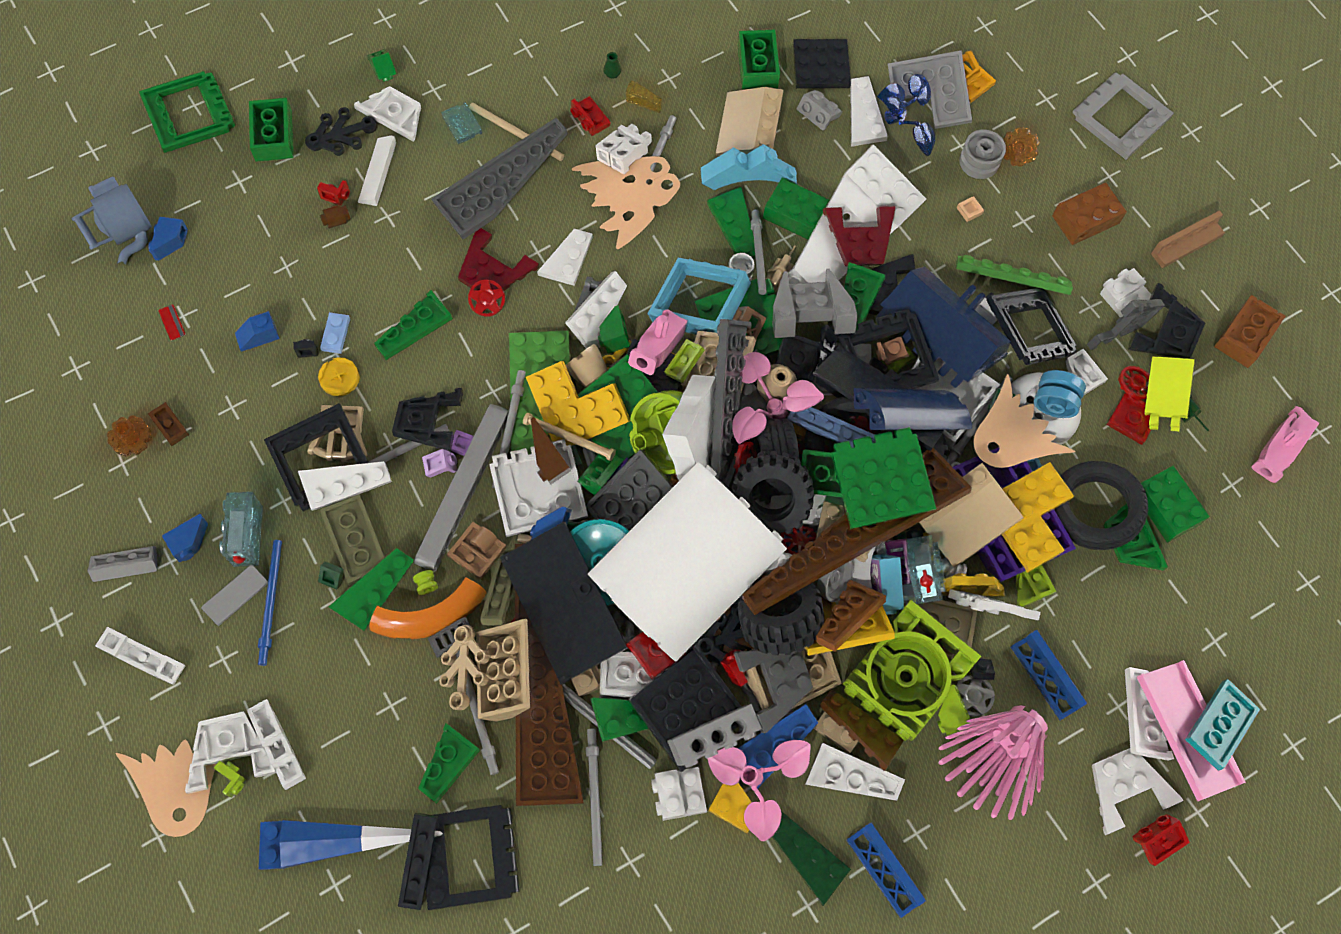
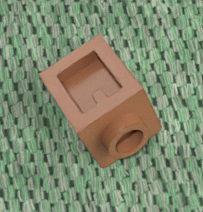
[875,336,909,365]

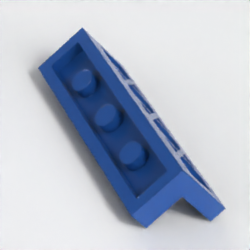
[1011,630,1087,720]
[846,823,926,918]

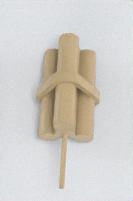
[766,245,796,295]

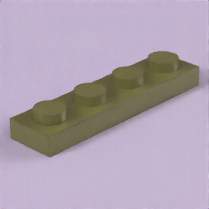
[480,557,514,625]

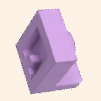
[422,449,457,478]

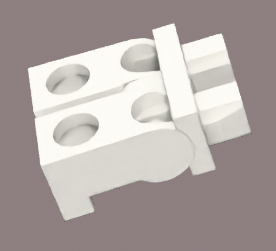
[595,124,652,174]

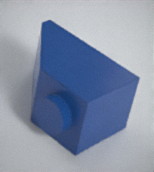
[235,311,280,352]
[530,507,572,540]
[162,514,208,562]

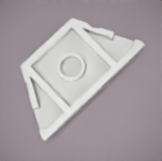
[354,86,421,142]

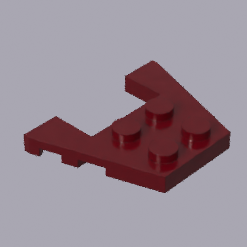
[823,206,895,266]
[458,228,539,291]

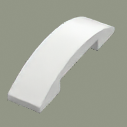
[95,627,185,685]

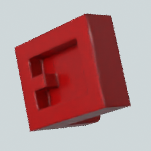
[317,180,350,205]
[720,650,748,686]

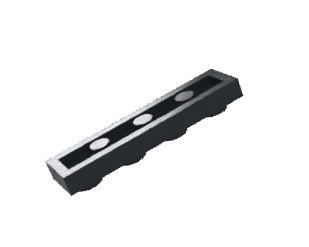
[398,812,438,910]

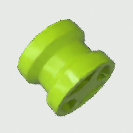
[413,570,439,595]

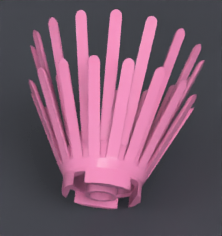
[939,705,1048,820]

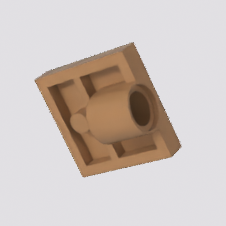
[447,522,507,580]

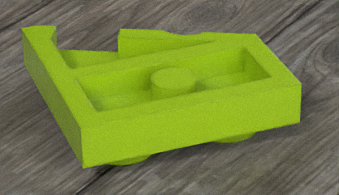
[1016,565,1056,607]

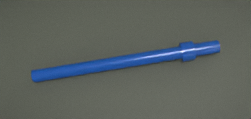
[258,540,282,666]

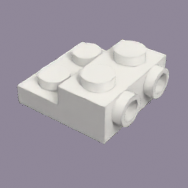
[1100,268,1151,318]
[651,767,707,821]

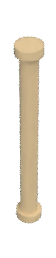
[523,413,616,461]

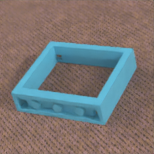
[647,258,751,335]

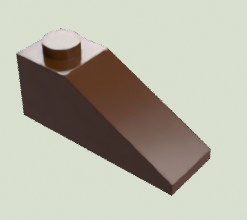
[531,417,571,485]

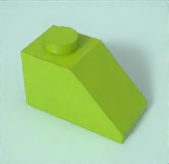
[937,685,971,736]

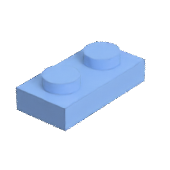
[320,312,350,354]

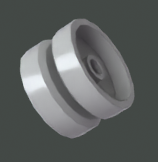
[959,130,1006,179]
[812,560,854,602]

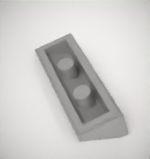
[88,546,157,582]
[201,565,268,626]

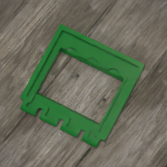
[139,71,235,153]

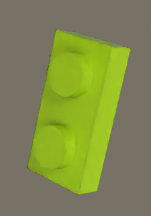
[664,339,705,383]

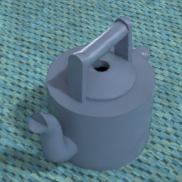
[71,177,152,265]

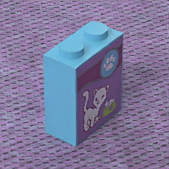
[870,554,904,614]

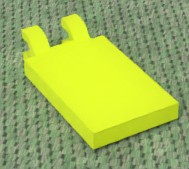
[1145,356,1195,432]

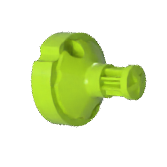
[629,390,683,475]

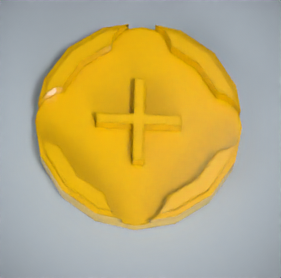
[318,357,360,396]

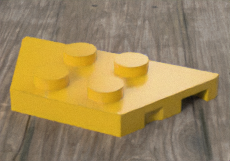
[933,573,1005,596]

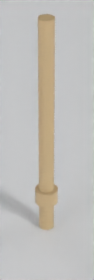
[469,102,564,161]

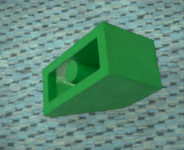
[367,49,397,82]
[598,305,630,354]

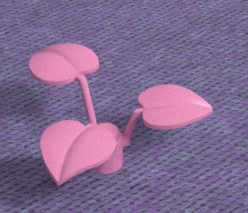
[732,352,824,444]
[707,740,811,841]

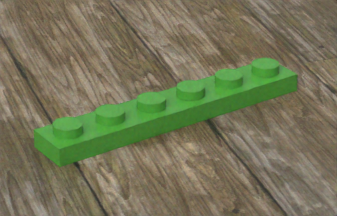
[956,255,1073,295]

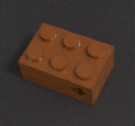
[1052,183,1127,245]
[1214,295,1286,368]

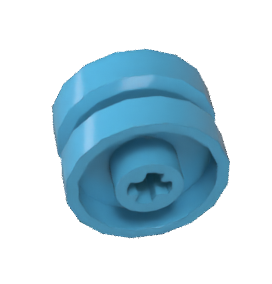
[1034,370,1086,418]

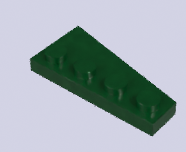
[772,811,851,906]

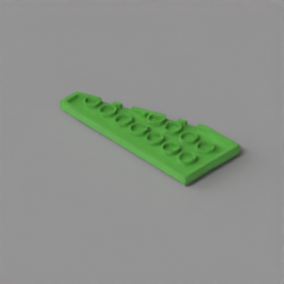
[509,331,570,455]

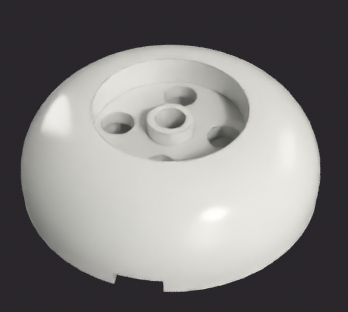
[1011,373,1081,445]

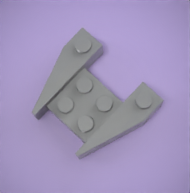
[772,269,857,338]

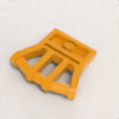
[962,51,996,104]

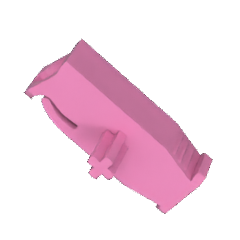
[628,309,688,375]
[1252,406,1319,483]

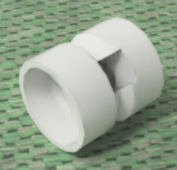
[728,253,754,287]

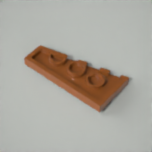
[816,580,886,652]

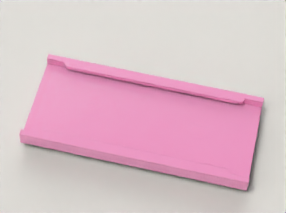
[1137,660,1246,801]

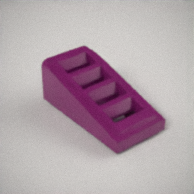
[885,539,913,585]

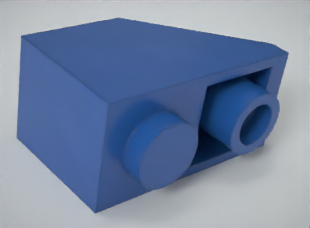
[148,217,188,261]

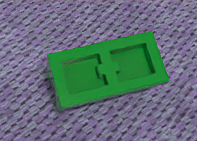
[577,454,623,496]

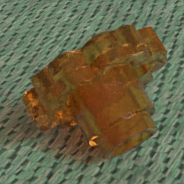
[1003,127,1040,167]
[107,415,152,457]

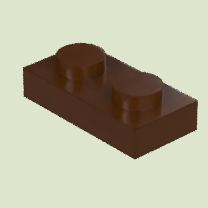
[148,402,189,446]

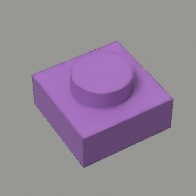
[451,430,474,456]

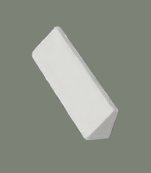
[358,136,396,206]

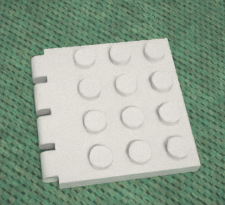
[489,439,588,537]

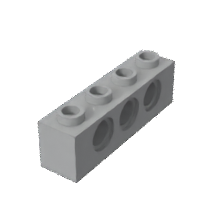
[667,704,762,768]

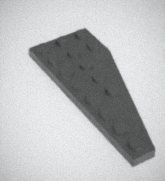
[431,118,568,240]

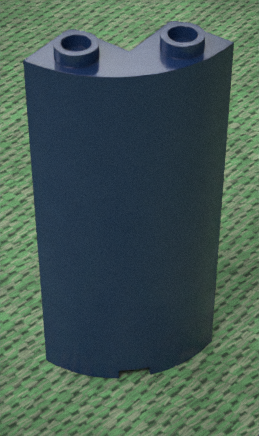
[854,388,972,430]

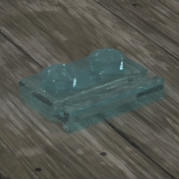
[441,102,482,144]

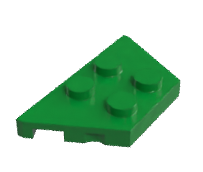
[1103,503,1168,571]

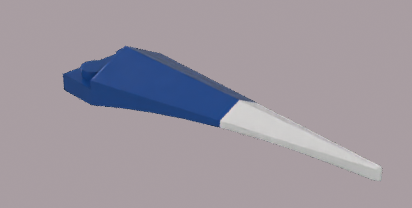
[259,820,443,870]

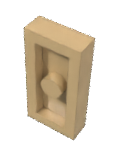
[813,712,858,754]

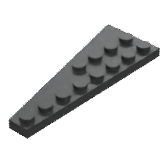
[709,319,751,484]

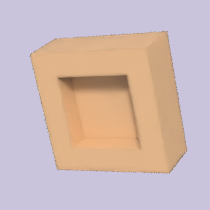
[957,196,984,222]

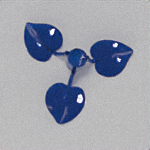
[877,74,935,156]

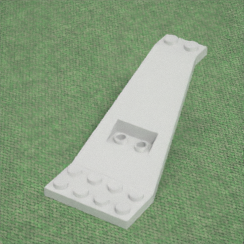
[780,144,926,284]

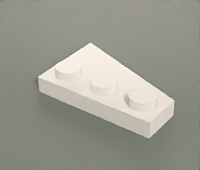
[538,229,593,286]

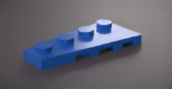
[738,704,818,788]

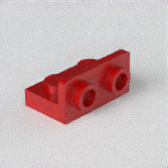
[570,96,610,136]
[1132,814,1190,866]

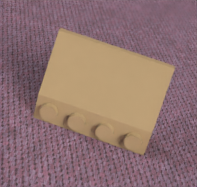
[716,87,783,156]
[920,463,1024,568]
[476,619,530,722]
[745,647,842,710]

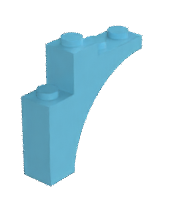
[701,144,797,190]

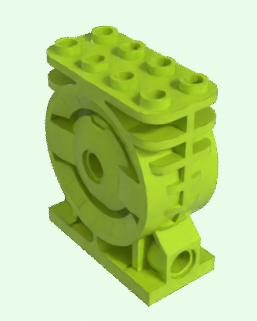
[843,600,981,741]

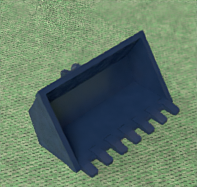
[876,266,1011,388]

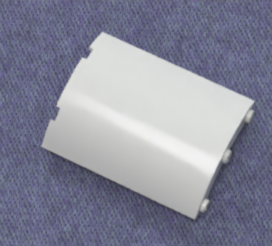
[588,462,787,662]

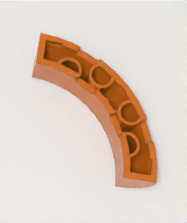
[369,577,487,639]

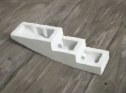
[247,699,306,790]

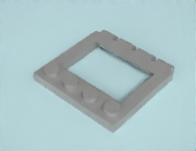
[1073,72,1174,160]

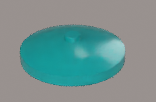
[570,519,629,606]

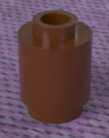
[320,205,351,229]

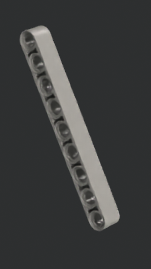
[414,404,509,572]

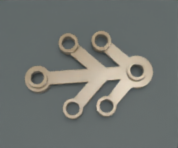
[439,625,490,710]

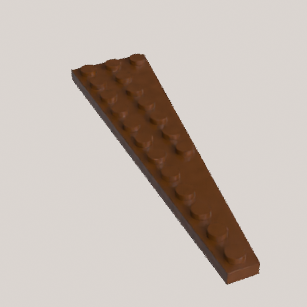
[742,448,972,615]
[515,543,584,806]

